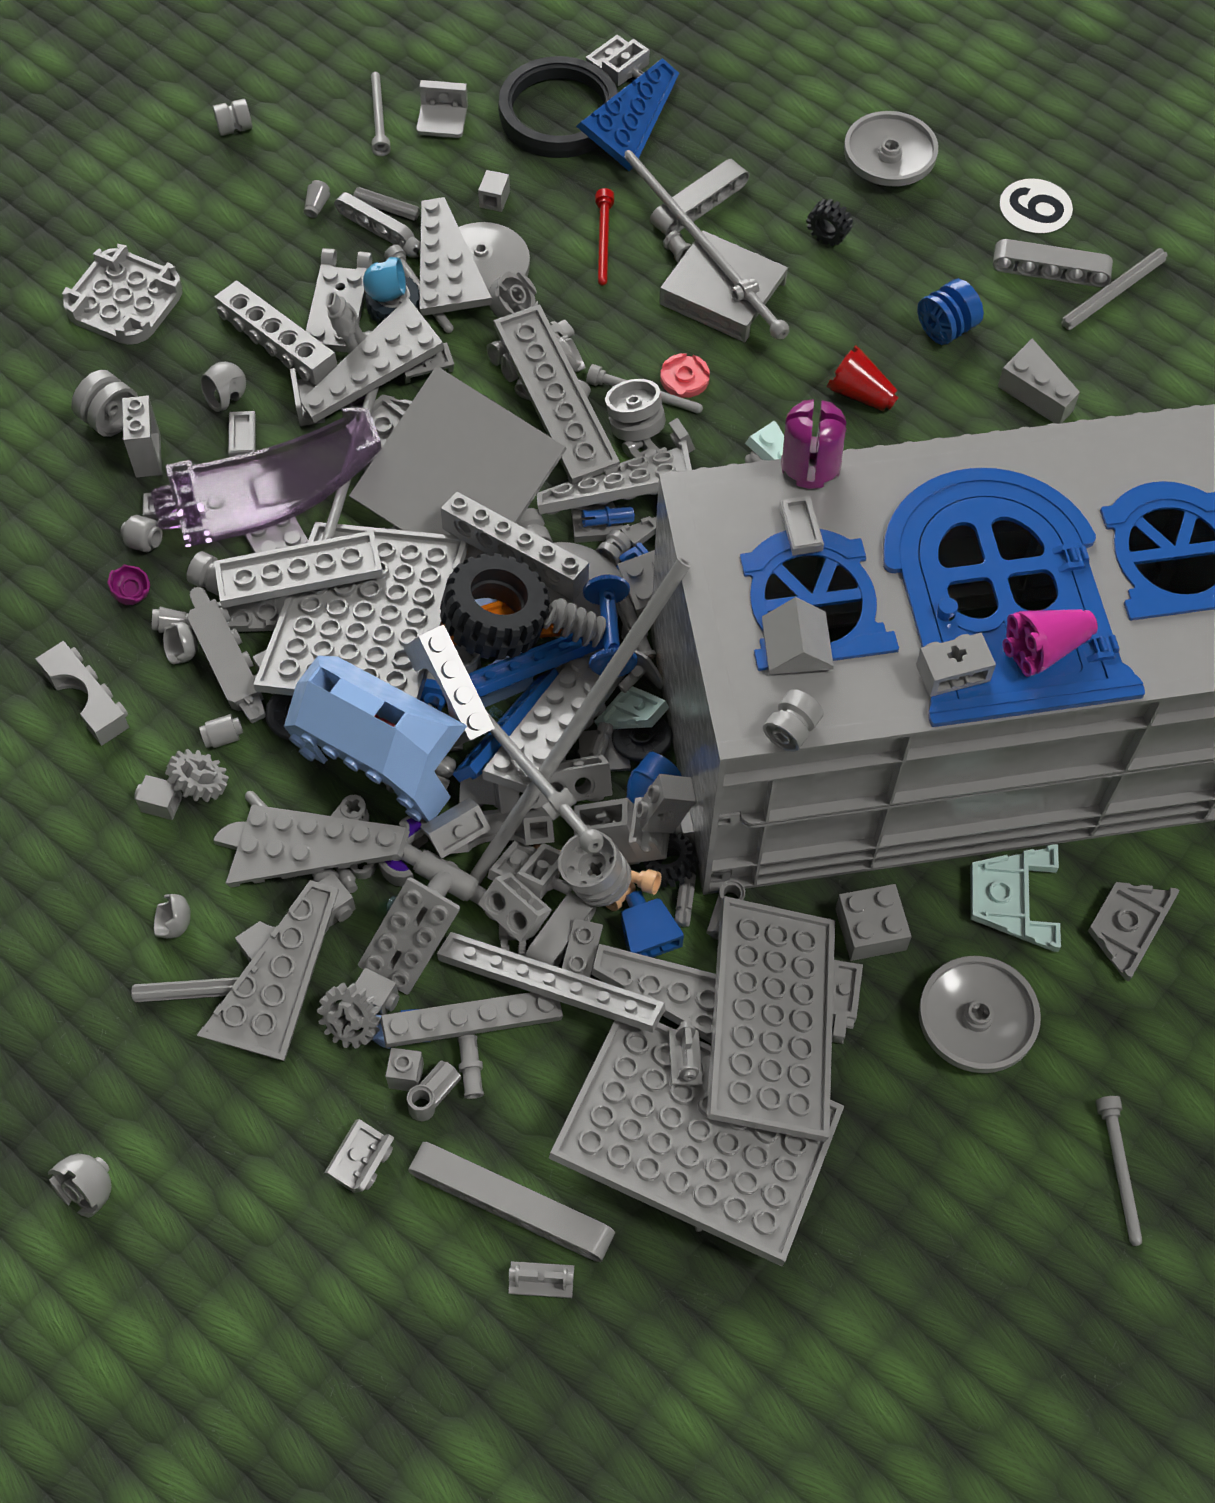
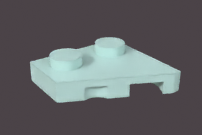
[745,421,784,461]
[594,686,669,729]

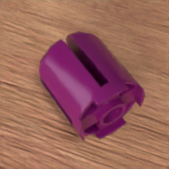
[781,399,846,489]

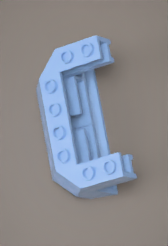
[284,655,467,822]

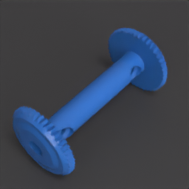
[582,574,638,677]

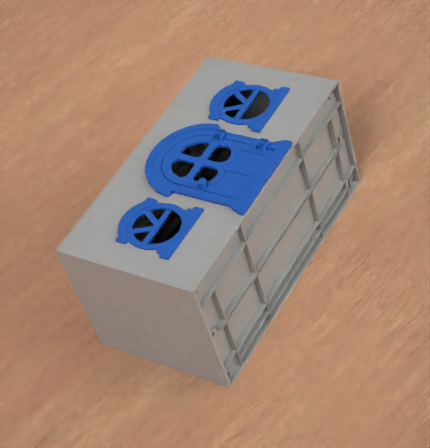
[650,404,1215,895]

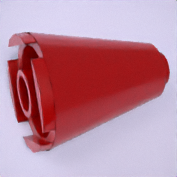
[826,345,899,411]

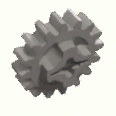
[165,749,229,802]
[317,983,381,1048]

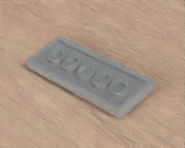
[214,530,383,608]

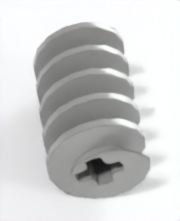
[543,598,606,648]

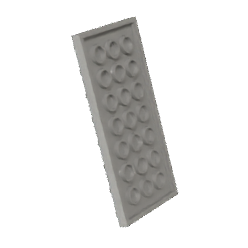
[707,896,835,1142]

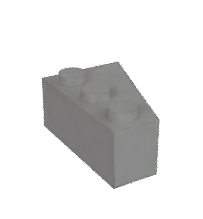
[998,338,1080,424]

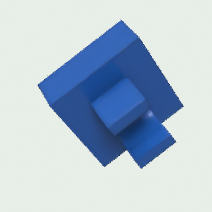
[420,679,446,711]

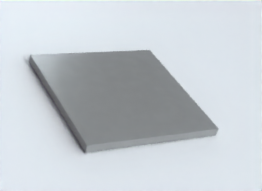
[349,366,566,560]

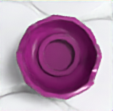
[107,564,150,605]

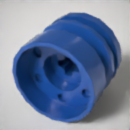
[917,278,984,345]

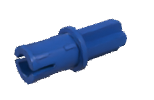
[581,506,635,527]

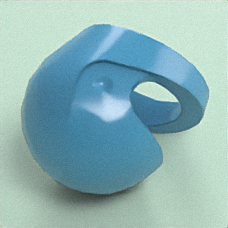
[363,257,406,302]

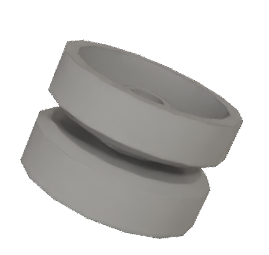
[71,370,138,436]
[605,379,666,441]

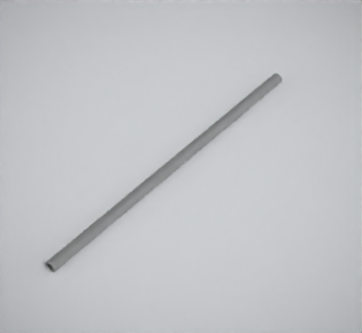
[469,557,691,885]

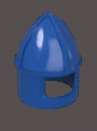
[627,752,682,804]

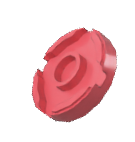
[660,354,710,398]

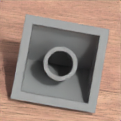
[762,597,834,674]

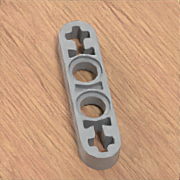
[334,192,414,249]

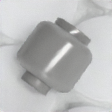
[121,515,163,552]

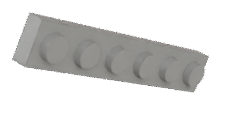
[380,992,563,1048]

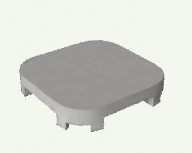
[62,244,182,345]

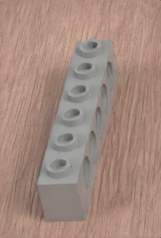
[214,280,337,386]
[441,492,589,601]

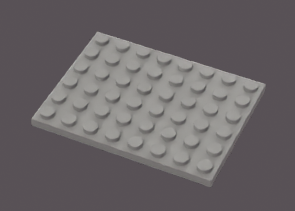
[253,522,469,700]
[549,1020,844,1266]

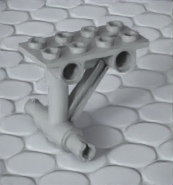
[358,842,487,995]

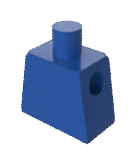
[621,891,684,958]

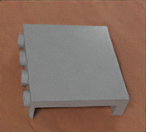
[660,231,788,342]

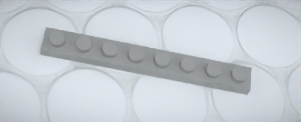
[437,932,665,1033]

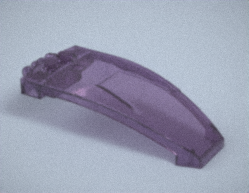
[151,408,382,547]

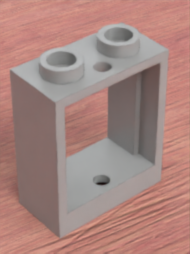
[122,396,162,477]

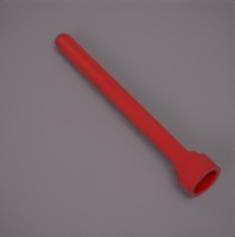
[595,188,614,286]

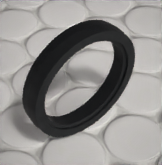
[498,56,618,158]

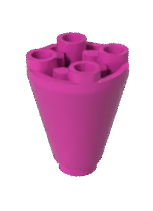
[1003,609,1098,677]

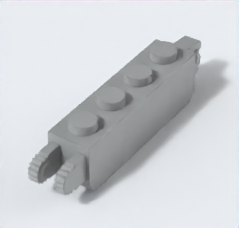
[187,586,266,723]

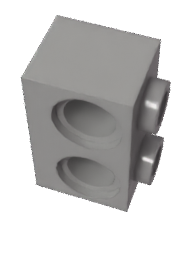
[478,872,552,942]

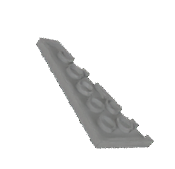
[537,440,692,514]

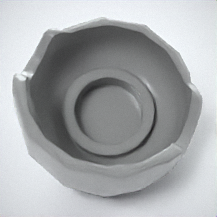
[558,335,585,373]
[163,622,198,664]
[154,894,191,938]

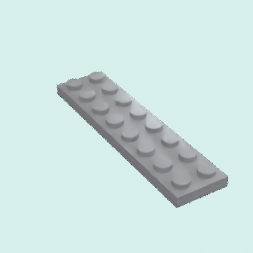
[494,304,620,484]
[483,649,625,793]

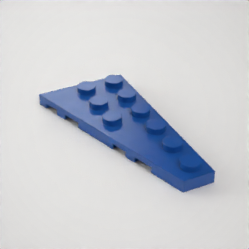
[576,58,679,171]

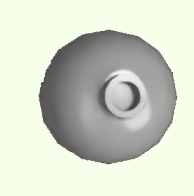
[489,271,538,318]
[48,1153,111,1218]

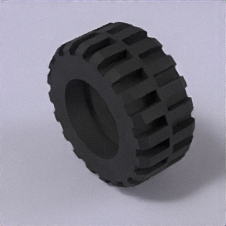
[440,553,550,660]

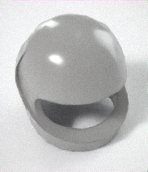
[201,361,246,412]

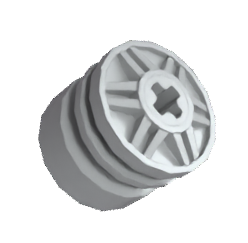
[558,832,631,907]

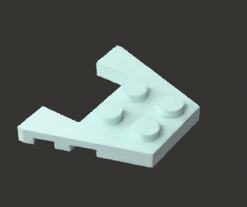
[970,844,1061,952]

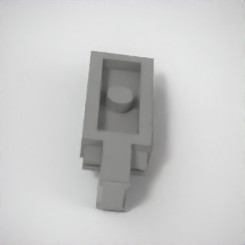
[832,960,863,1044]

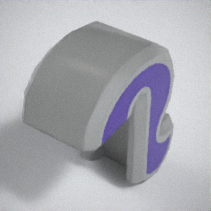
[377,816,429,887]

